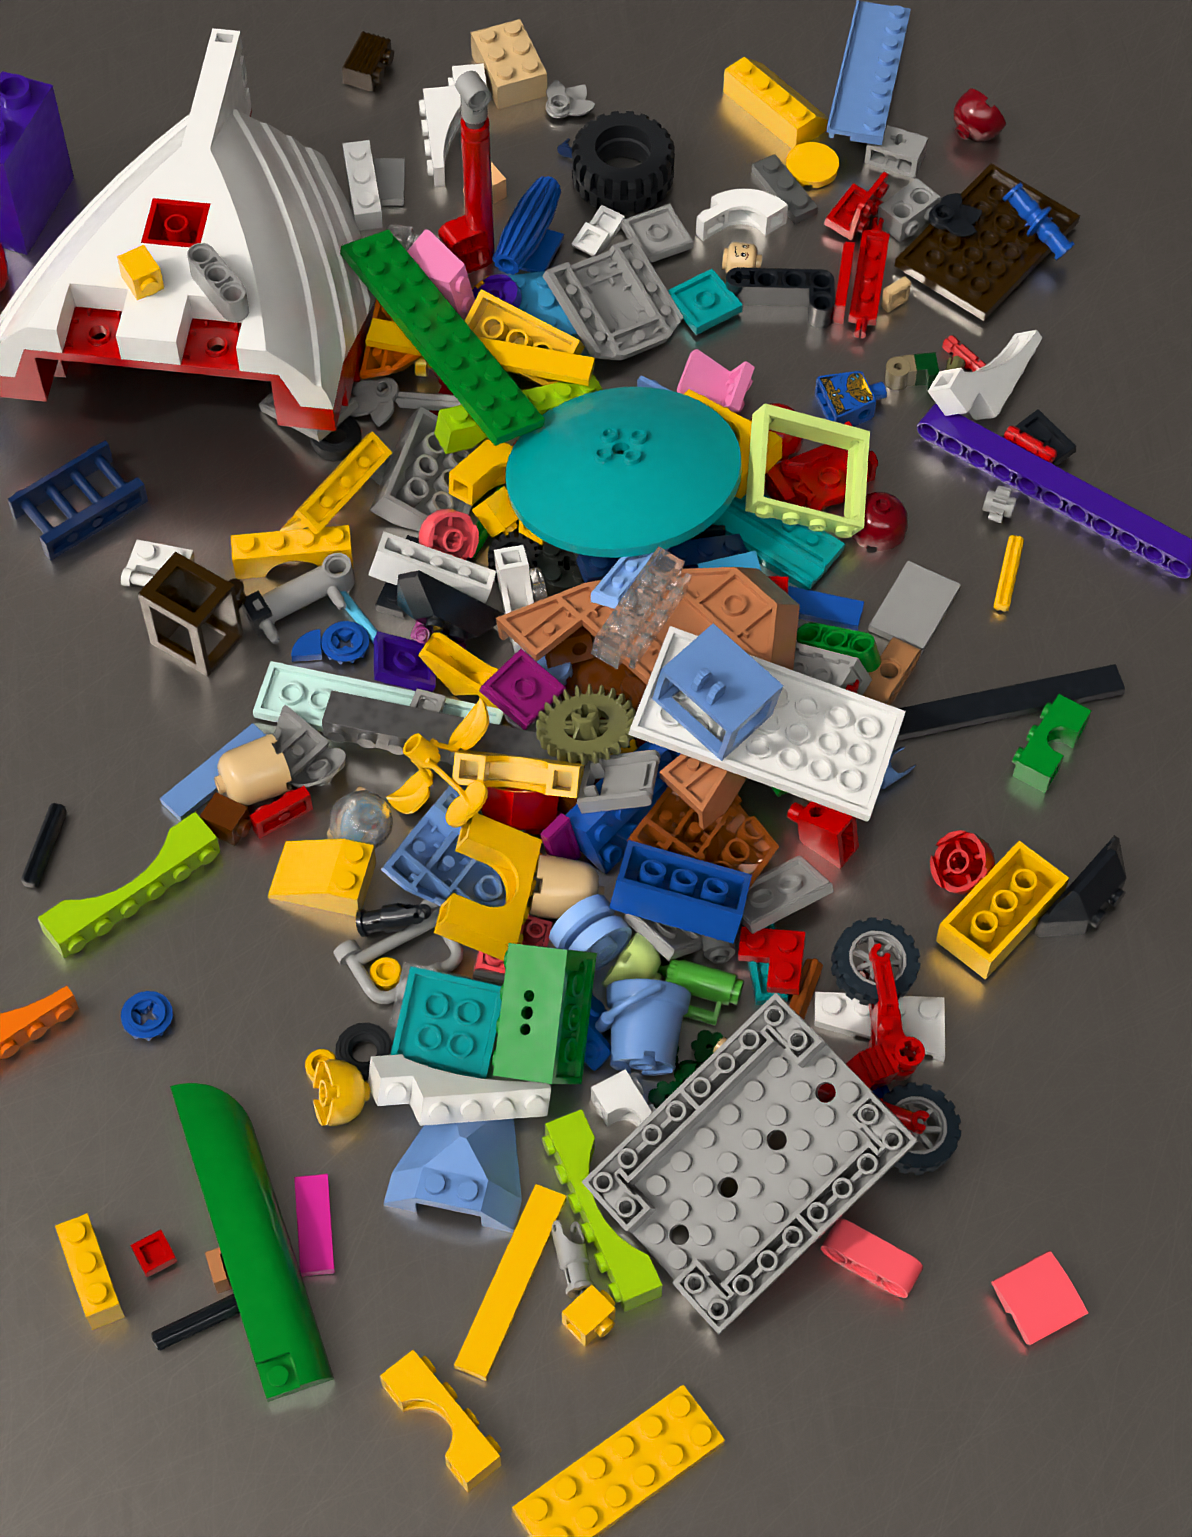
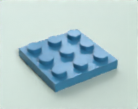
[507,271,581,340]

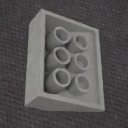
[369,406,483,531]

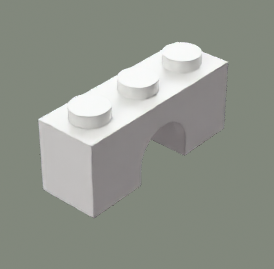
[342,140,383,231]
[591,1069,656,1127]

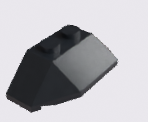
[397,570,504,643]
[1034,835,1127,937]

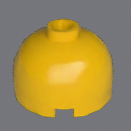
[313,1059,370,1126]

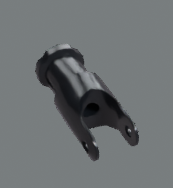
[356,903,431,937]

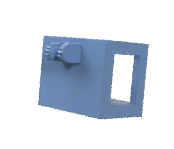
[652,623,784,761]

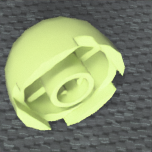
[601,932,662,987]

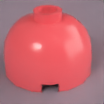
[418,509,479,560]

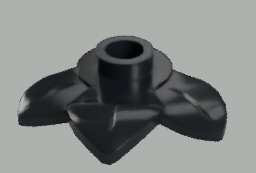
[928,193,982,237]

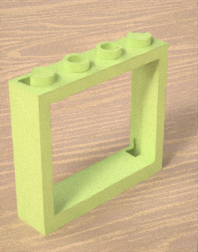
[745,403,870,538]

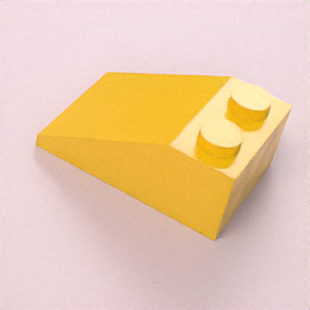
[268,839,376,917]

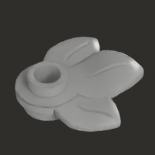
[546,80,595,118]
[350,377,399,427]

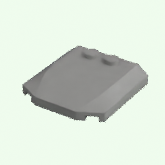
[543,237,684,360]

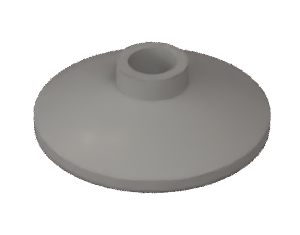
[291,748,347,787]

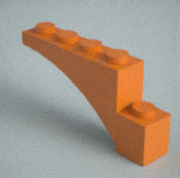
[0,986,79,1060]

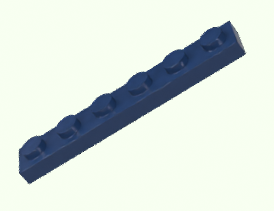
[576,533,747,583]

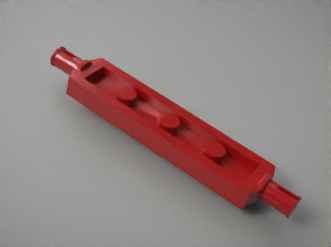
[848,217,890,339]

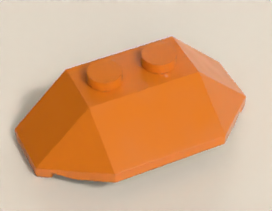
[359,299,422,379]

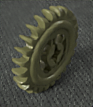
[536,684,636,765]

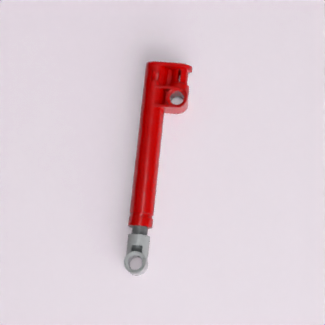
[438,71,495,274]

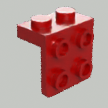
[824,171,889,241]

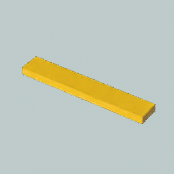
[454,1184,567,1381]

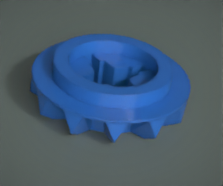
[321,621,369,665]
[121,991,174,1041]

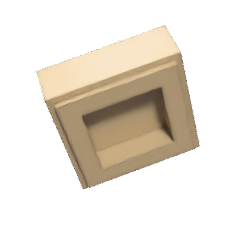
[881,276,911,313]

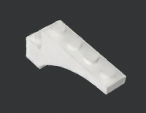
[419,63,486,187]
[928,330,1042,420]
[368,1054,551,1126]

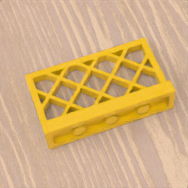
[280,431,393,534]

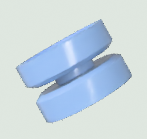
[549,894,632,971]

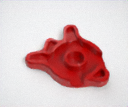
[780,452,848,512]

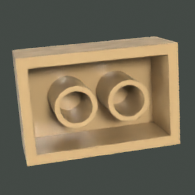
[471,19,547,110]

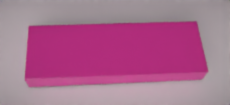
[294,1174,335,1277]

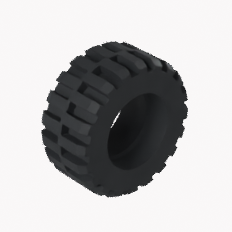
[572,111,675,215]

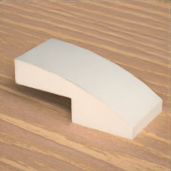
[572,205,625,257]

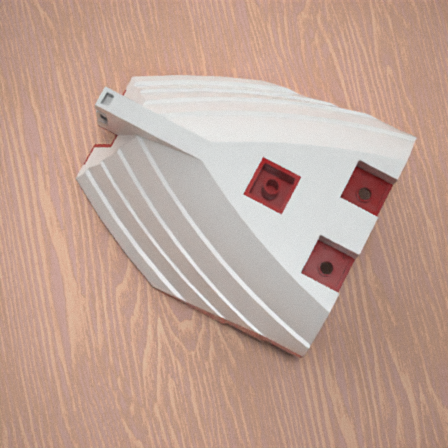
[0,28,376,431]

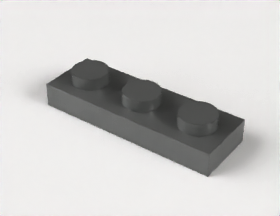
[752,154,818,225]

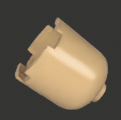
[214,734,292,806]
[529,854,605,920]

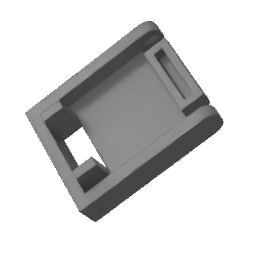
[577,750,661,814]

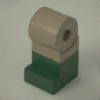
[884,352,939,391]

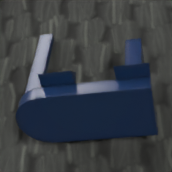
[557,138,572,158]

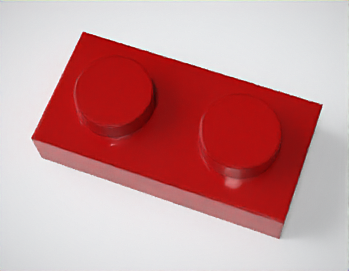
[250,785,313,839]

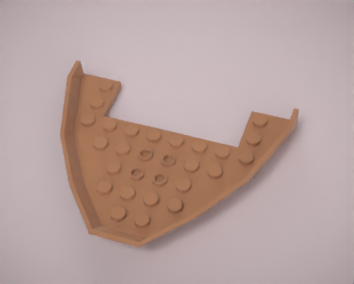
[496,567,800,830]

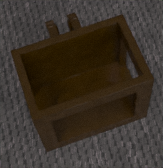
[138,551,246,677]

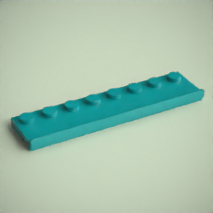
[713,494,845,590]

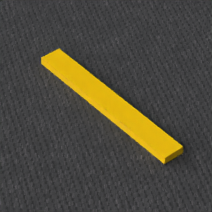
[365,318,595,386]

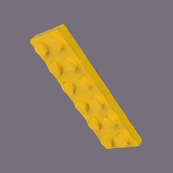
[512,1385,725,1537]

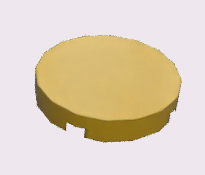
[786,142,839,188]

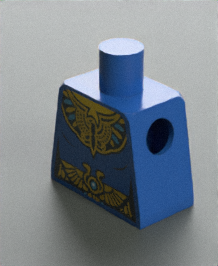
[815,371,887,427]

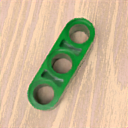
[796,622,882,673]

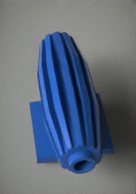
[492,176,564,275]

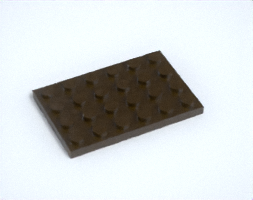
[894,163,1080,321]

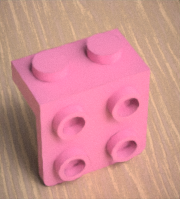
[677,349,755,414]

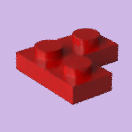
[738,927,806,995]

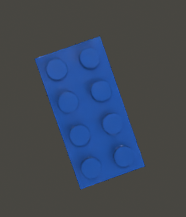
[609,840,752,944]

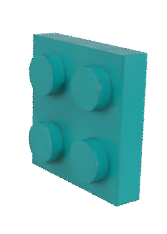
[667,269,743,335]

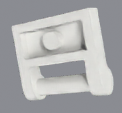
[121,539,194,587]

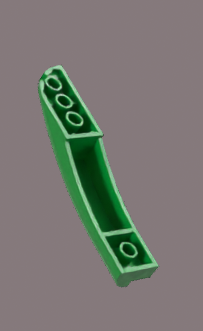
[170,1083,334,1402]

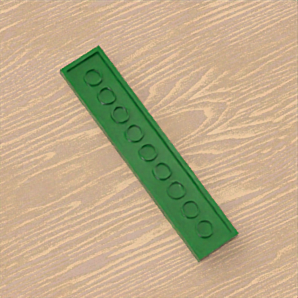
[340,229,545,446]

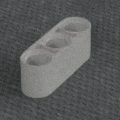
[187,243,249,322]

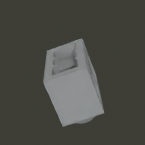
[877,178,940,243]

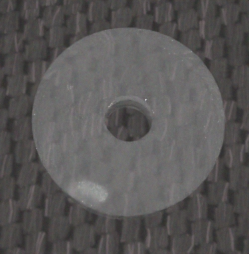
[529,567,548,603]

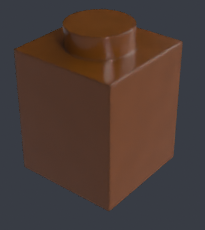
[199,792,252,846]

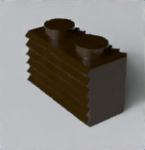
[342,31,394,91]

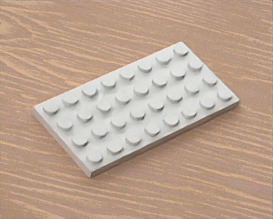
[628,626,906,822]

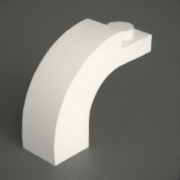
[494,545,534,653]

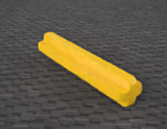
[994,535,1024,612]

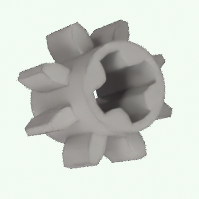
[982,485,1017,523]

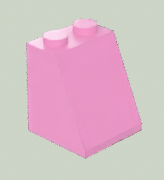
[407,229,475,320]

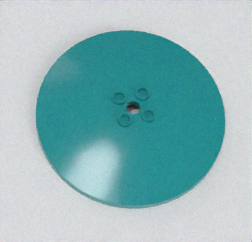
[506,387,742,558]

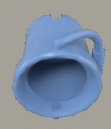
[595,978,691,1076]

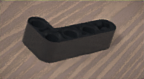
[726,267,835,328]

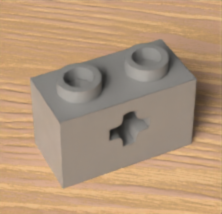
[864,125,928,178]

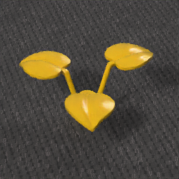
[386,698,489,828]

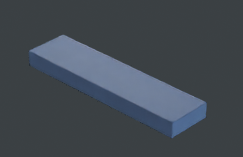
[160,723,266,822]

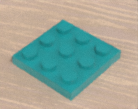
[390,966,502,1079]

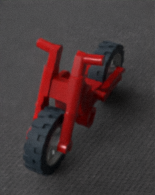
[818,917,961,1175]

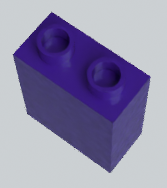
[0,71,74,255]

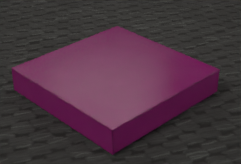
[479,649,566,730]

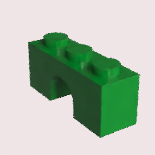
[1012,694,1092,793]

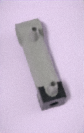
[242,553,355,644]

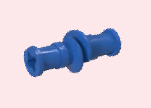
[1002,182,1075,261]

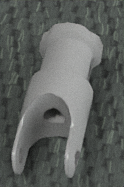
[551,1220,596,1298]

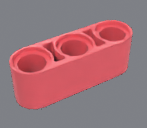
[821,1218,923,1298]

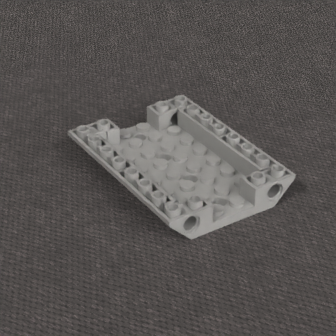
[582,993,918,1334]

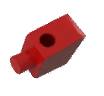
[787,801,859,869]

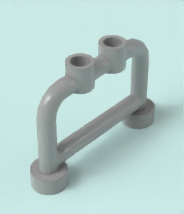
[333,900,463,1004]

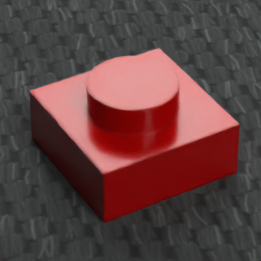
[130,1229,177,1278]

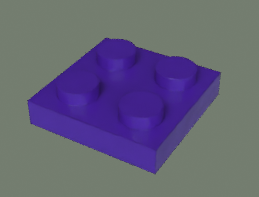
[374,631,436,692]

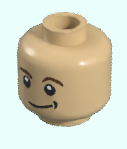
[722,242,762,275]

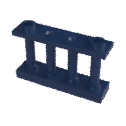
[7,440,148,561]

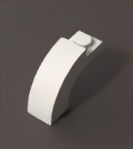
[696,189,788,241]

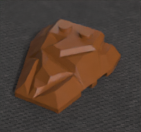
[627,786,779,889]

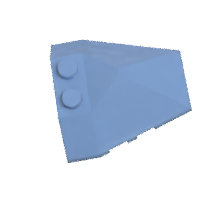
[381,786,506,907]
[384,1119,522,1233]

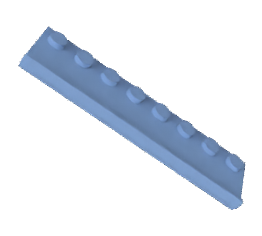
[826,0,911,146]

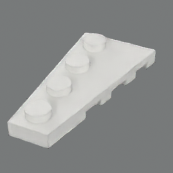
[814,992,945,1062]

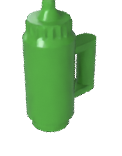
[658,959,744,1026]

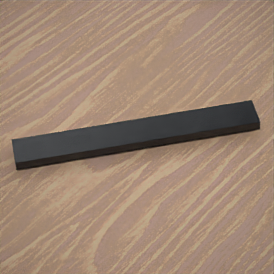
[896,664,1125,741]

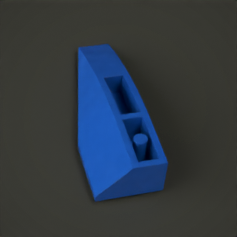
[565,741,680,874]

